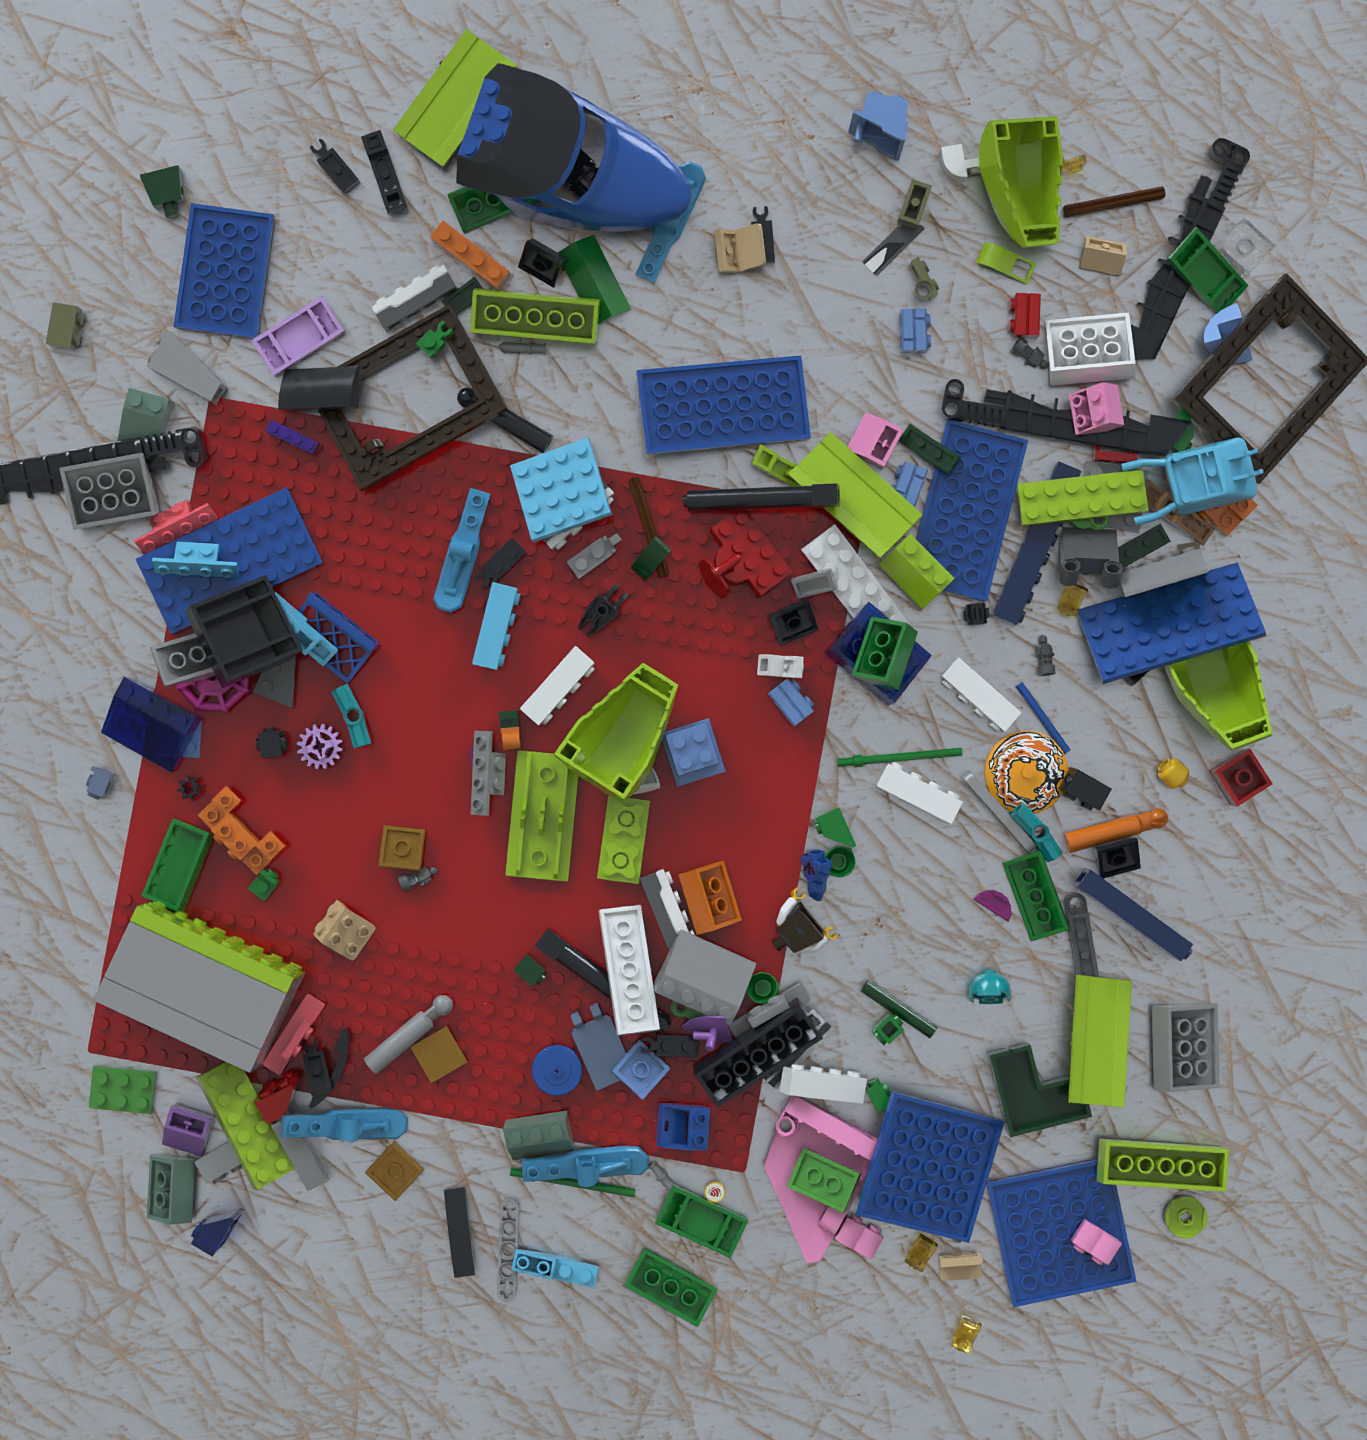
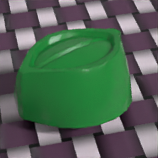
[825,846,856,877]
[746,972,779,1004]

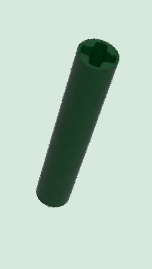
[860,979,938,1039]

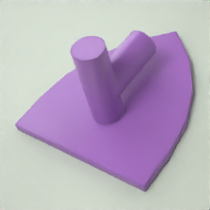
[682,1016,732,1051]

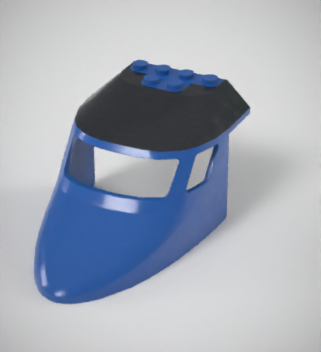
[456,63,692,232]

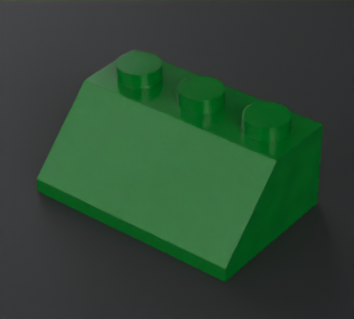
[852,616,918,691]

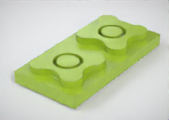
[597,796,650,884]

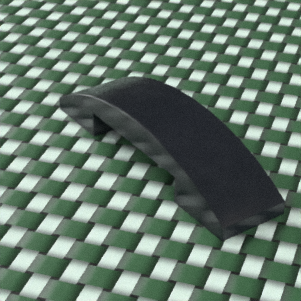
[361,130,407,214]
[308,1027,351,1108]

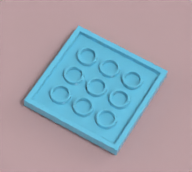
[510,438,612,543]

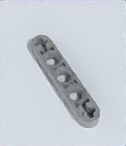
[961,770,1037,853]
[497,1198,520,1302]

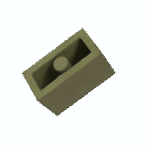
[897,179,932,230]
[46,302,84,351]

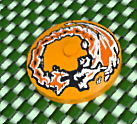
[984,731,1068,814]

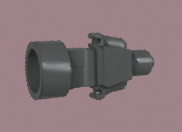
[1011,337,1049,369]
[1036,635,1056,676]
[397,867,438,893]

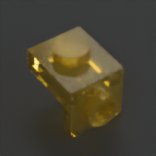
[1060,154,1087,174]
[1057,584,1088,617]
[905,1233,938,1272]
[951,1315,982,1354]

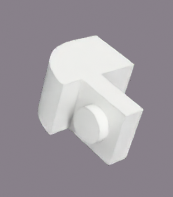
[939,144,981,181]
[757,654,804,678]

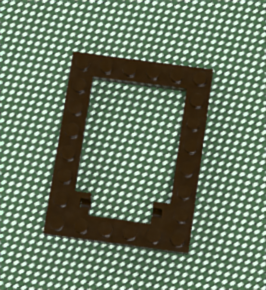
[1172,274,1367,484]
[318,304,508,492]

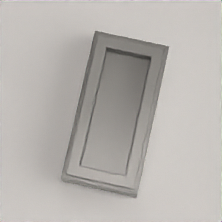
[791,568,838,599]

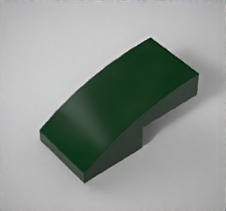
[631,536,672,581]

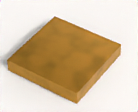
[378,825,426,872]
[410,1026,468,1083]
[365,1141,424,1201]

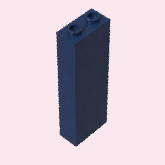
[1072,868,1194,961]

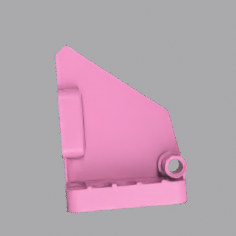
[764,1096,877,1263]

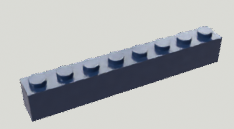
[991,461,1082,626]

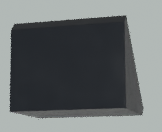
[518,239,569,288]
[768,598,819,646]
[1092,837,1141,879]

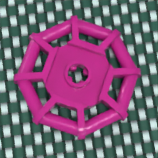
[176,677,250,713]

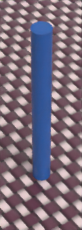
[1016,682,1071,754]

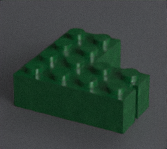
[987,1043,1092,1137]

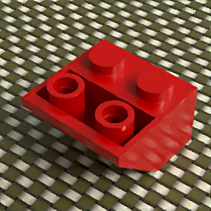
[255,1069,301,1124]

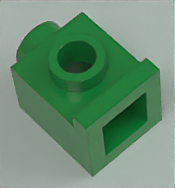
[866,1078,891,1113]

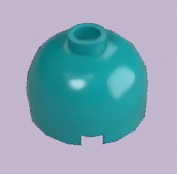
[969,970,1011,1004]

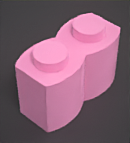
[834,1214,884,1260]
[1071,1218,1122,1265]

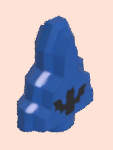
[800,850,832,901]

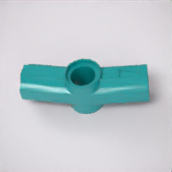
[331,684,372,749]
[1010,803,1063,862]

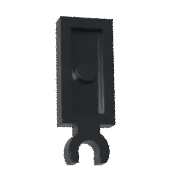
[310,139,359,194]
[751,206,775,264]
[474,538,526,589]
[641,1035,698,1058]
[302,1038,332,1096]

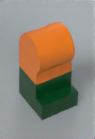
[498,710,521,751]

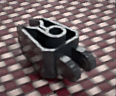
[578,584,629,637]

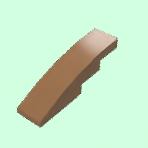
[1145,479,1215,546]

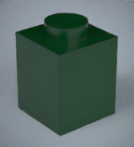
[513,953,547,986]

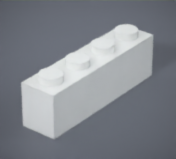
[520,646,595,726]
[941,657,1021,732]
[875,762,963,824]
[779,1064,867,1104]

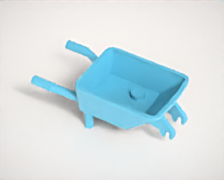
[1121,437,1263,525]

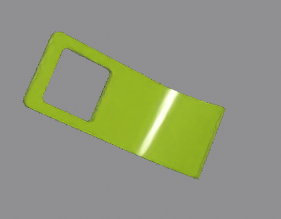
[976,242,1036,284]

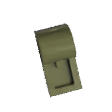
[909,257,939,302]

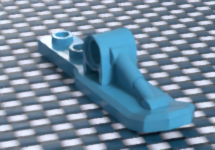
[635,161,706,284]
[433,488,491,613]
[281,1109,407,1142]
[521,1146,649,1187]

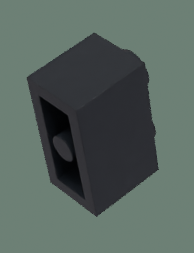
[1059,767,1112,811]

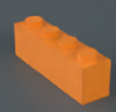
[430,221,511,290]

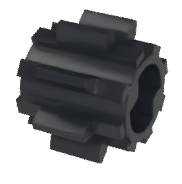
[964,603,990,625]
[176,775,204,801]

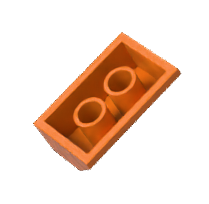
[678,860,742,935]

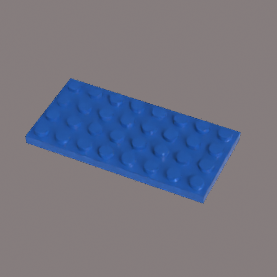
[636,355,811,455]
[916,419,1028,602]
[136,487,323,635]
[1077,562,1266,684]

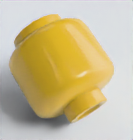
[1158,758,1189,789]

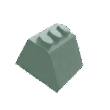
[503,1111,575,1160]
[146,1155,196,1225]

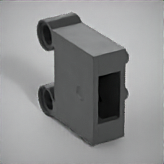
[1059,527,1123,589]

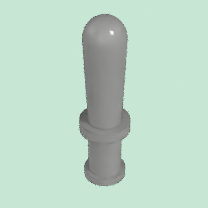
[499,342,546,354]
[649,1160,676,1192]

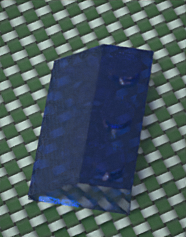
[191,1208,245,1257]

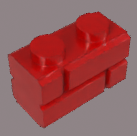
[1009,293,1041,339]

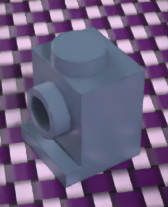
[86,766,116,800]

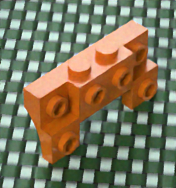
[1165,478,1258,537]
[198,786,286,875]

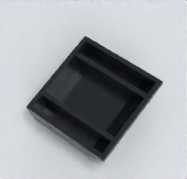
[185,575,303,688]

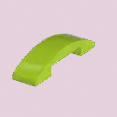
[751,444,799,486]

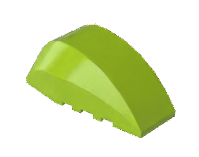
[979,116,1063,248]
[1165,641,1272,751]
[554,663,678,801]

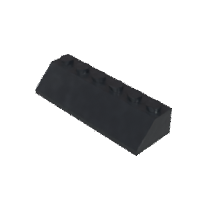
[693,997,823,1107]

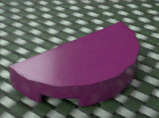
[973,890,1012,922]

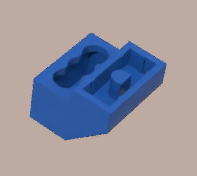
[656,1103,710,1151]

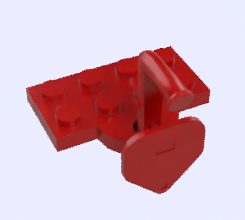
[699,509,793,597]

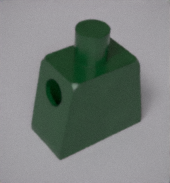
[140,165,185,218]

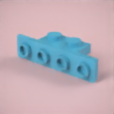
[152,542,239,578]

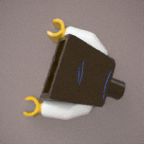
[772,887,838,953]

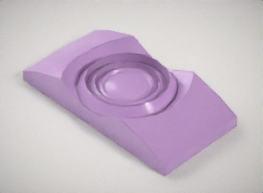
[251,296,345,376]

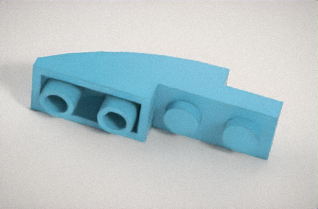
[275,592,338,666]
[511,1249,600,1288]

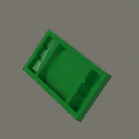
[1167,227,1249,314]
[655,1185,749,1258]

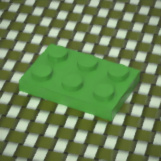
[89,1066,157,1114]
[787,1148,861,1213]

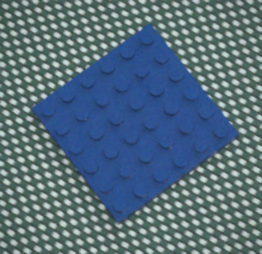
[855,1091,1005,1243]
[987,1159,1137,1307]

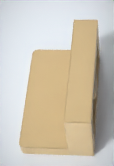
[1080,236,1127,276]
[938,1252,983,1281]

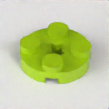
[1164,1195,1208,1239]

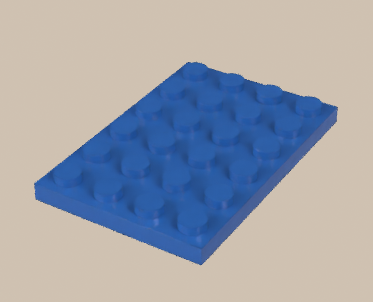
[173,203,275,339]

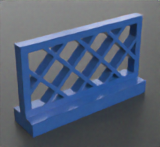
[298,591,381,684]

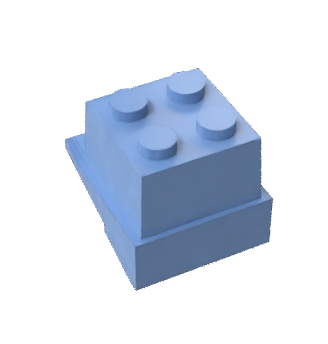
[848,91,909,160]
[662,718,725,787]

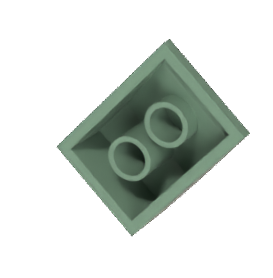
[117,388,174,460]

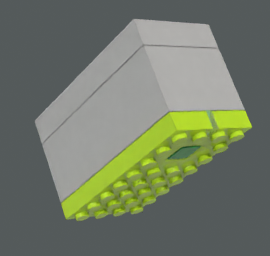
[93,901,306,1073]

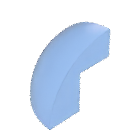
[1204,303,1253,363]

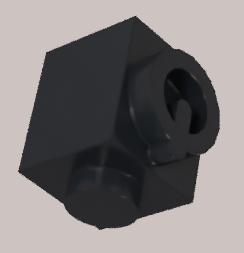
[255,727,288,759]

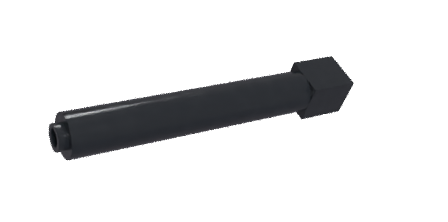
[683,483,840,511]
[535,928,671,1034]

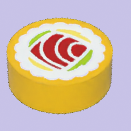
[704,1181,725,1203]

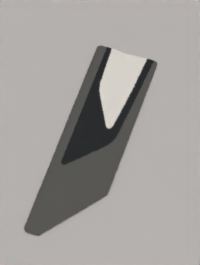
[863,225,925,276]

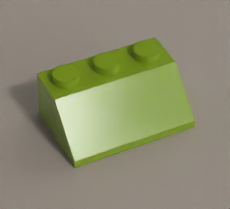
[879,534,955,610]

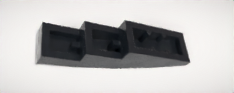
[444,1187,475,1278]

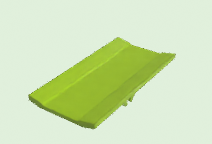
[393,29,517,167]
[788,431,923,559]
[506,750,578,881]
[1068,975,1132,1107]

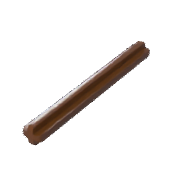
[1063,186,1166,217]
[628,477,669,577]

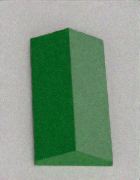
[447,186,540,233]
[558,235,631,326]
[1003,850,1070,942]

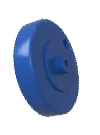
[532,1044,583,1096]

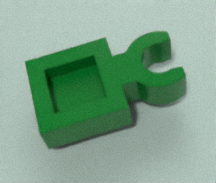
[416,321,454,360]

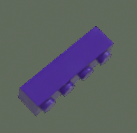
[265,420,320,455]

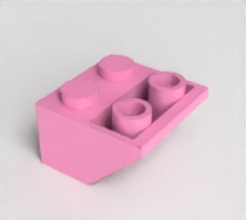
[1069,382,1124,435]
[847,413,904,469]

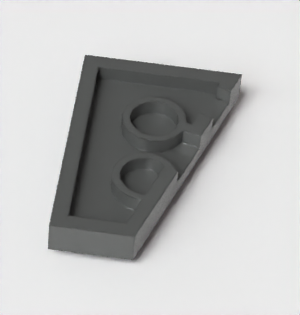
[254,655,297,708]

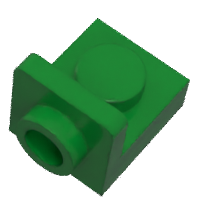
[248,868,281,902]

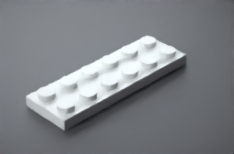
[801,524,910,634]
[598,905,660,1036]

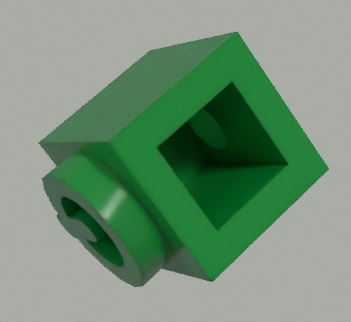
[872,1013,904,1045]

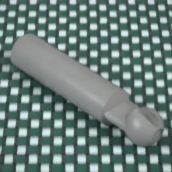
[364,995,453,1074]

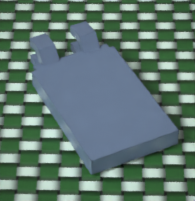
[570,1002,626,1091]

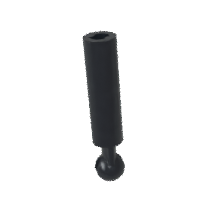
[457,387,554,453]

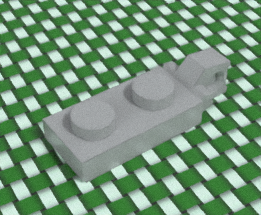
[567,533,622,579]

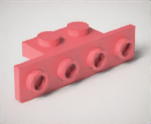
[134,500,218,555]
[263,994,325,1076]

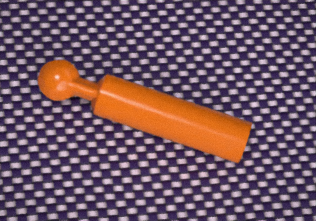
[1064,808,1168,853]

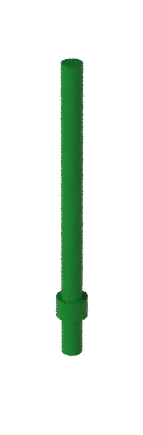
[837,748,962,768]
[510,1167,635,1198]

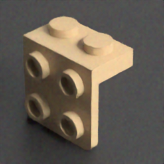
[714,223,766,273]
[313,900,376,960]

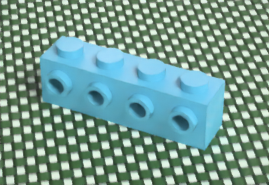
[472,582,521,671]

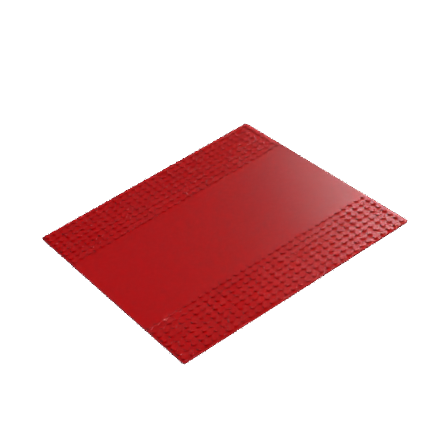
[88,398,860,1173]

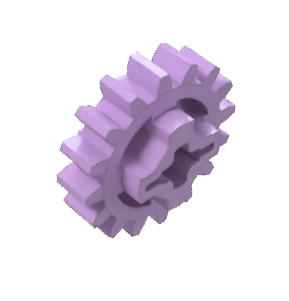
[297,724,343,769]

